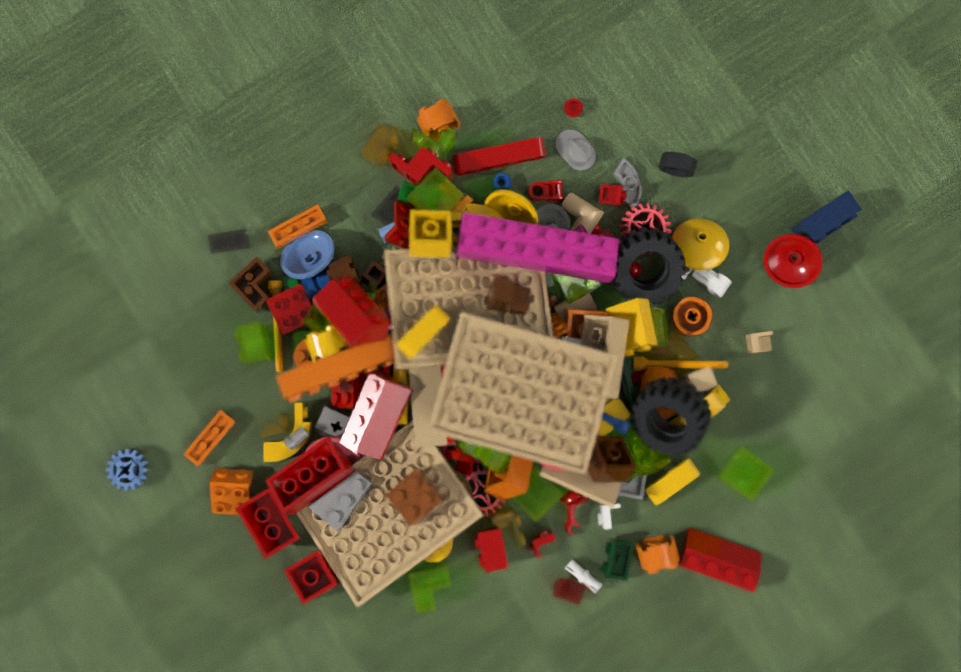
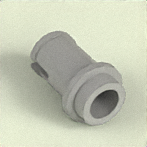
[284,426,309,450]

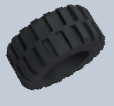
[612,227,686,305]
[631,377,712,456]

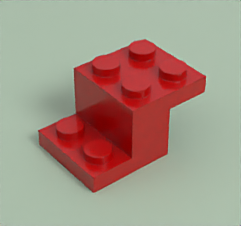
[388,146,453,187]
[331,368,390,408]

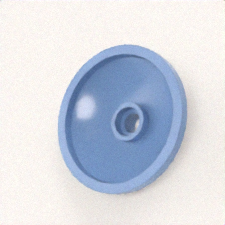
[280,230,335,279]

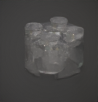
[536,204,570,230]

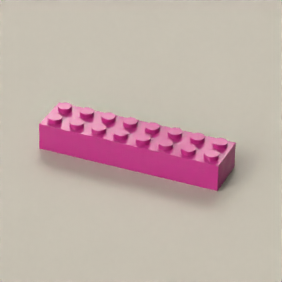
[455,212,619,283]

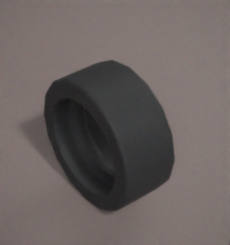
[658,152,697,178]

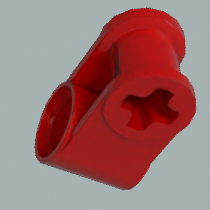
[527,180,565,202]

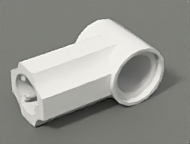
[691,269,732,298]

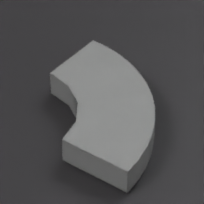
[613,158,642,208]

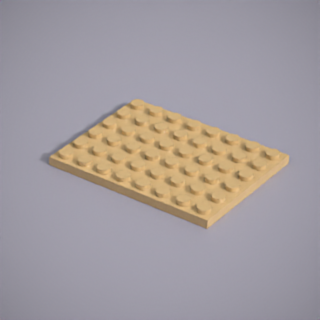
[384,246,553,370]
[428,312,618,474]
[296,420,484,608]

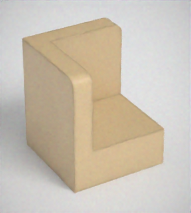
[746,331,773,354]

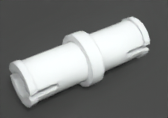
[564,559,603,593]

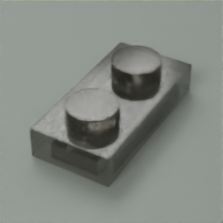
[371,186,400,226]
[208,229,250,255]

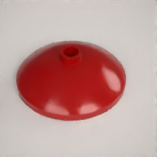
[763,233,823,288]

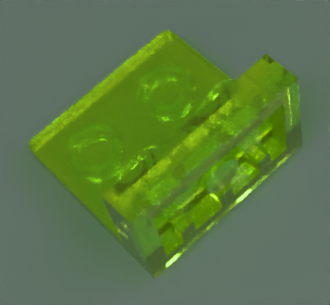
[411,127,457,159]

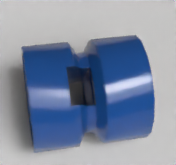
[301,268,330,300]

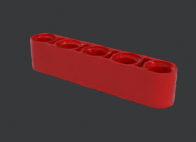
[452,137,546,176]

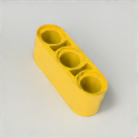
[396,305,451,360]
[644,458,701,506]

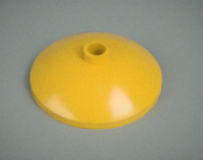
[484,190,538,225]
[672,218,729,271]

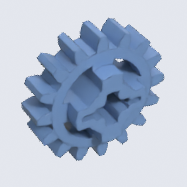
[105,449,150,491]

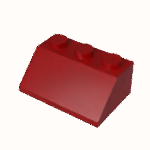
[235,488,300,559]

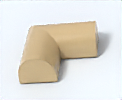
[562,193,604,234]

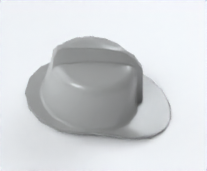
[556,129,596,171]

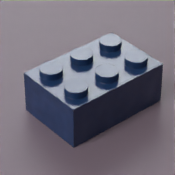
[790,190,862,244]

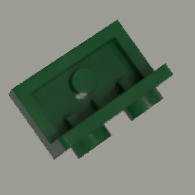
[601,538,634,581]

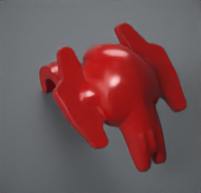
[559,490,589,536]

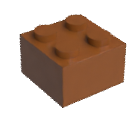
[385,469,446,526]

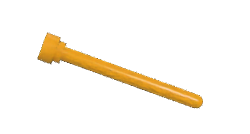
[268,280,283,373]
[634,356,728,372]

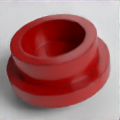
[564,98,583,118]

